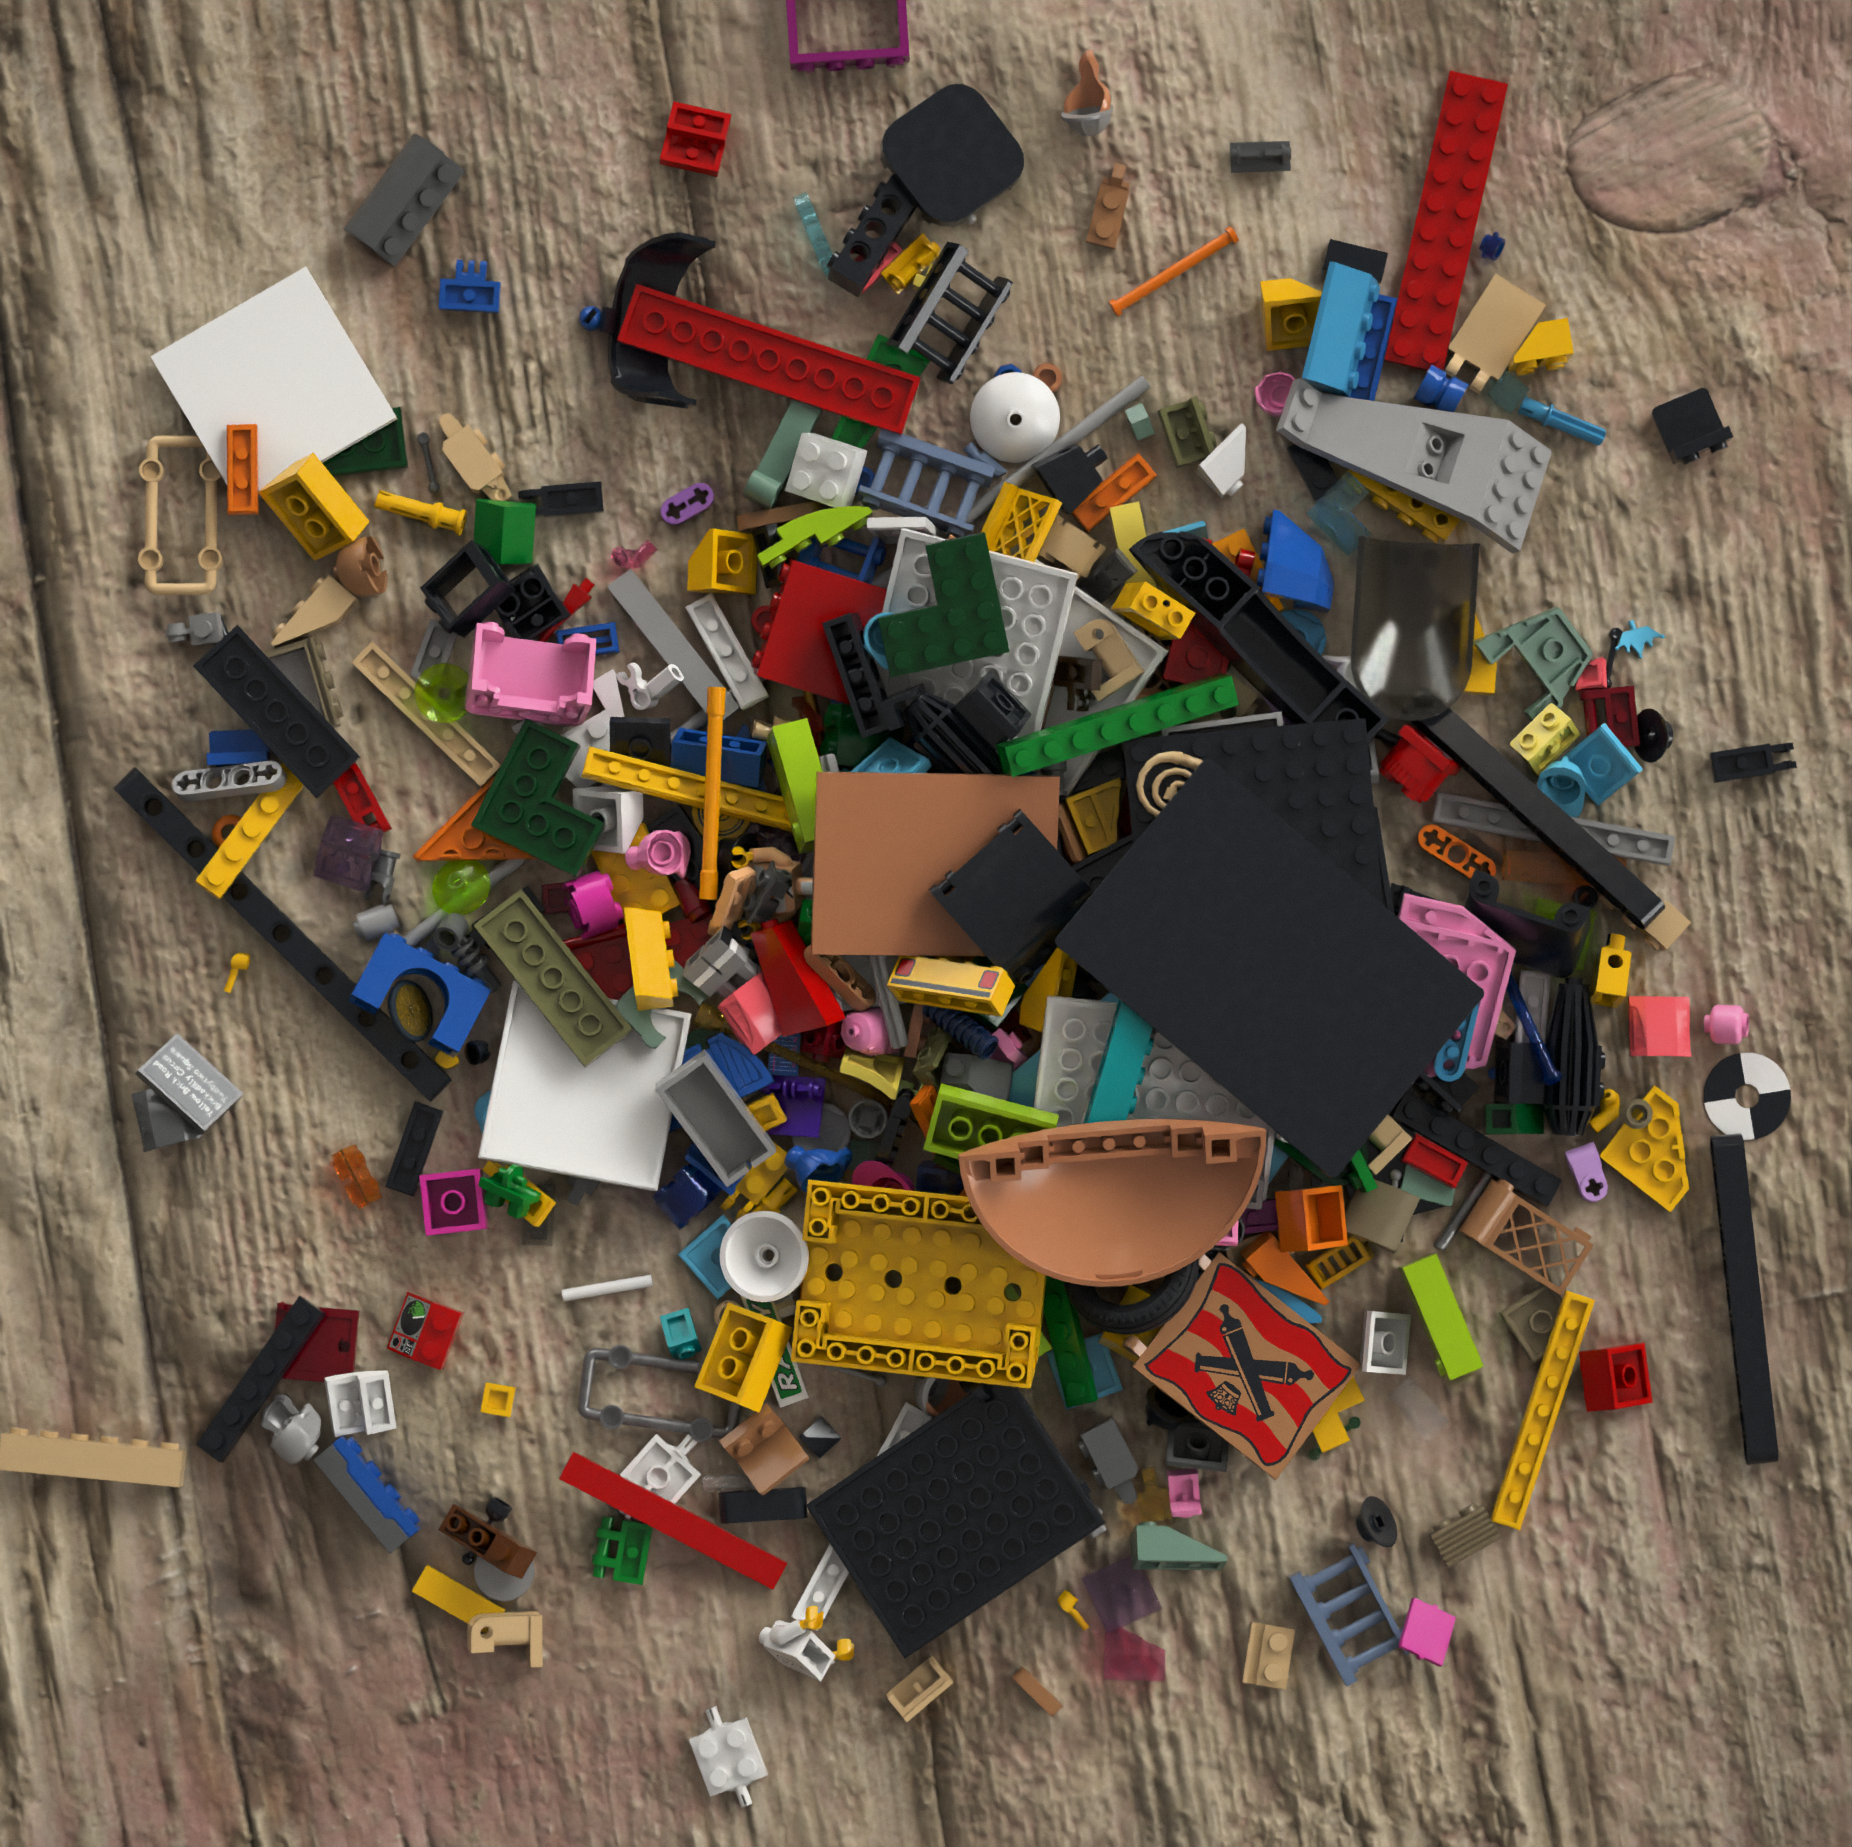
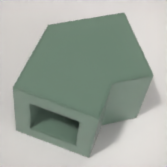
[1125,403,1155,441]

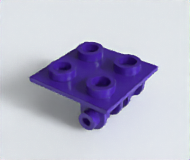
[761,1075,826,1138]

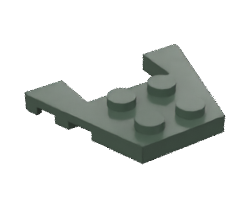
[1473,607,1593,722]

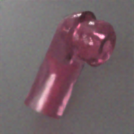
[611,539,658,568]

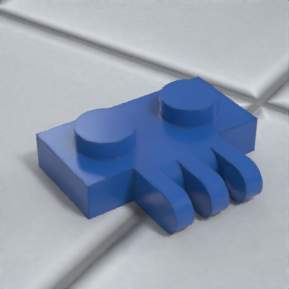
[439,260,501,313]

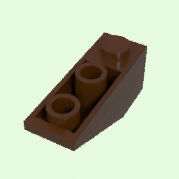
[438,1503,537,1579]

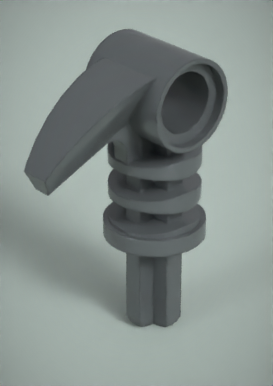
[425,913,501,994]

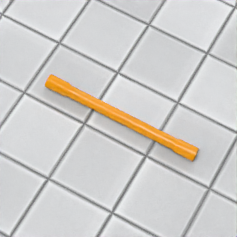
[699,687,726,900]

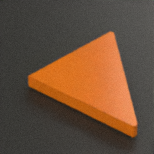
[412,775,537,862]

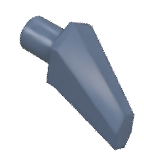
[963,442,1008,478]

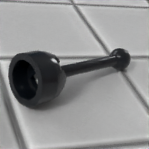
[462,1496,512,1565]

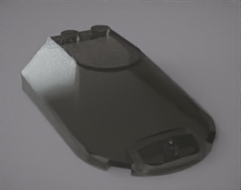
[1351,536,1480,721]

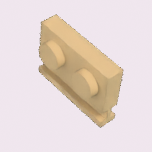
[1242,1621,1295,1689]

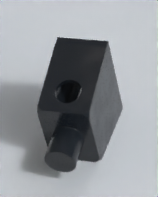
[1031,444,1108,514]

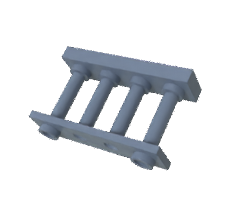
[857,429,996,538]
[1288,1543,1410,1687]

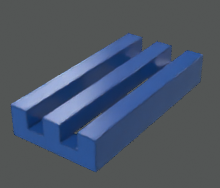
[556,622,620,656]

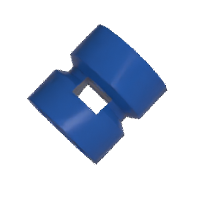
[1413,365,1469,412]

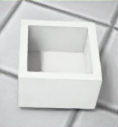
[785,433,868,508]

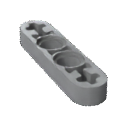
[172,761,287,802]

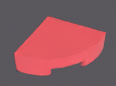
[1575,657,1607,693]

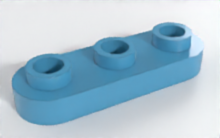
[1433,1004,1479,1082]

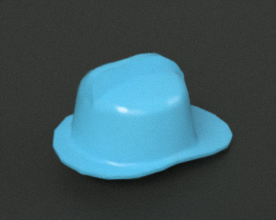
[1537,756,1586,818]

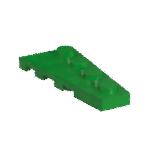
[831,334,931,449]

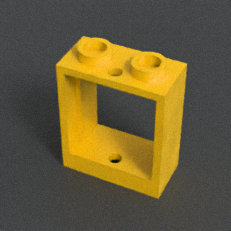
[1111,581,1195,640]

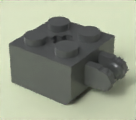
[1077,1417,1138,1504]

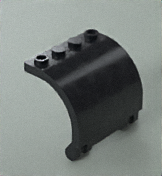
[928,809,1093,988]

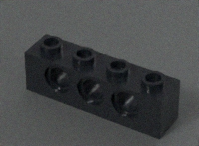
[827,175,917,297]
[822,613,889,738]

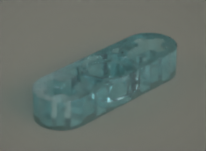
[792,192,833,277]

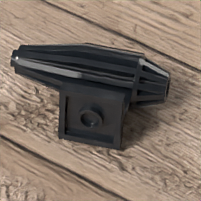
[903,671,1032,774]
[1494,978,1606,1136]

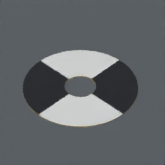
[1704,1052,1791,1140]

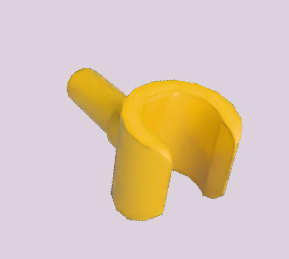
[224,952,251,993]
[1057,1590,1089,1631]

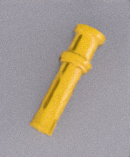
[375,490,468,536]

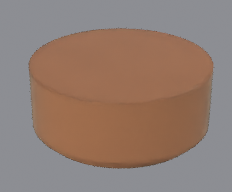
[1032,363,1062,393]

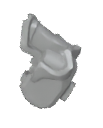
[261,1394,322,1464]

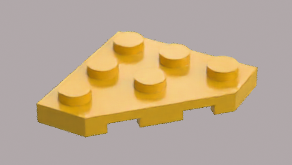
[1599,1085,1689,1213]

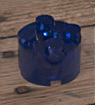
[652,1163,723,1230]

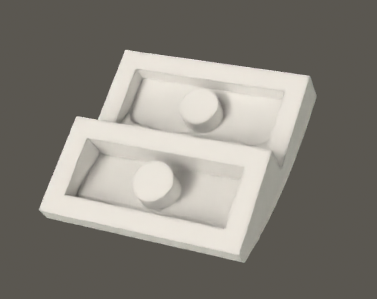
[324,1371,396,1437]

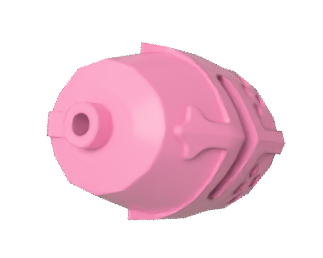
[841,1007,900,1056]

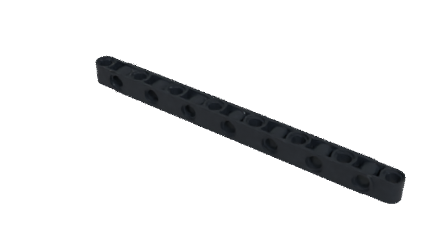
[113,767,452,1102]

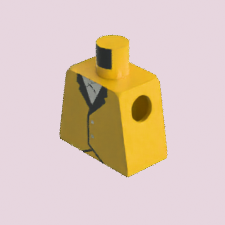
[1590,933,1632,1008]

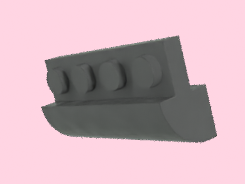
[343,134,465,267]

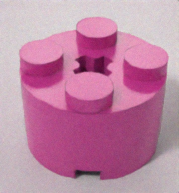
[562,871,624,940]

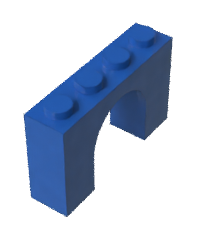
[347,933,491,1058]

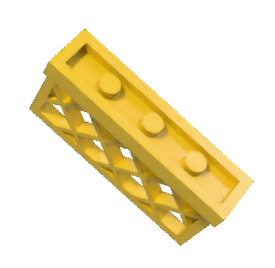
[980,482,1062,562]

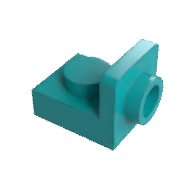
[659,1307,702,1359]

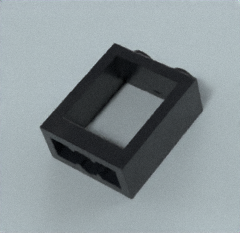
[420,540,515,638]

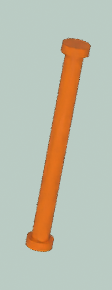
[1108,226,1239,317]

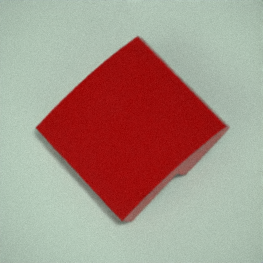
[659,101,732,177]

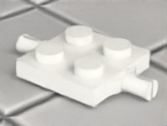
[620,1434,701,1519]
[689,1706,768,1808]

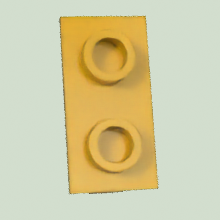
[880,232,941,295]

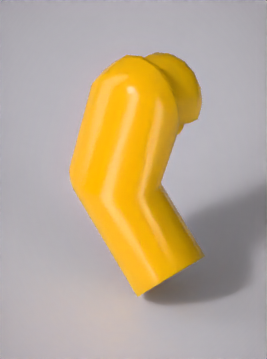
[1589,1089,1620,1133]

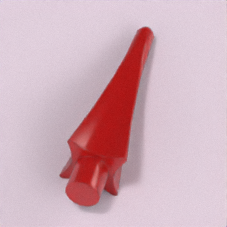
[538,578,595,642]

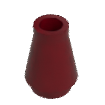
[673,877,712,924]

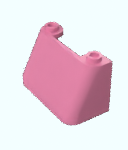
[465,622,596,727]

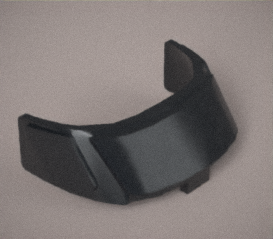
[599,232,716,409]

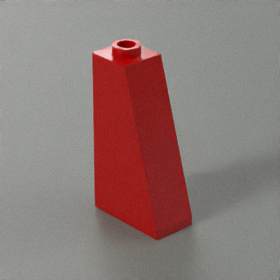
[750,918,846,1037]

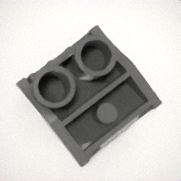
[132,1089,204,1152]

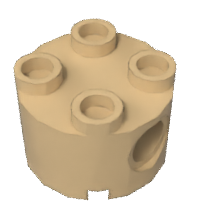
[1039,515,1107,580]

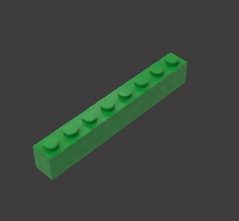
[996,673,1239,777]

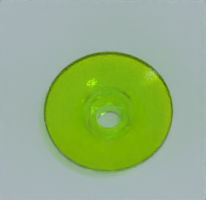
[414,663,469,723]
[432,861,491,915]

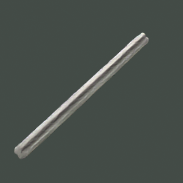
[819,754,908,1049]

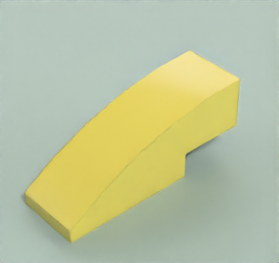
[1109,501,1156,588]

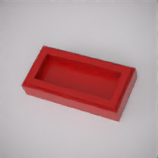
[1400,1133,1468,1189]

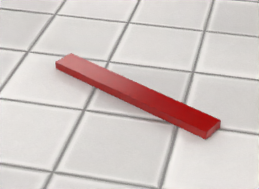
[559,1451,787,1590]

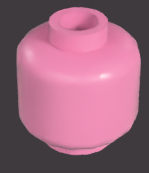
[1704,1005,1749,1044]

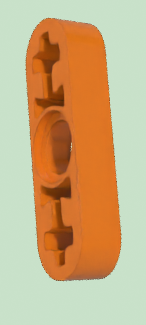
[1417,824,1496,880]

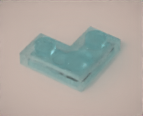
[1306,471,1371,556]

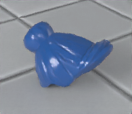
[784,1145,853,1192]

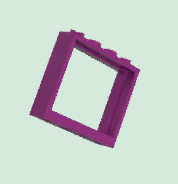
[786,0,910,73]

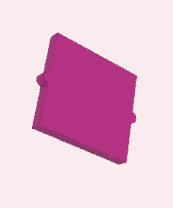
[1398,1597,1456,1667]

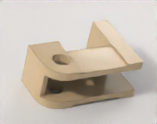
[1073,619,1145,702]
[1367,1115,1412,1175]
[467,1611,543,1667]

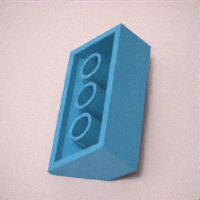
[1302,261,1380,397]

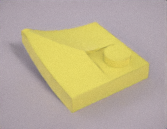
[839,1046,906,1100]

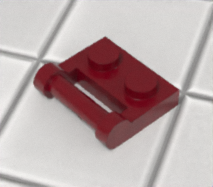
[1579,686,1640,748]

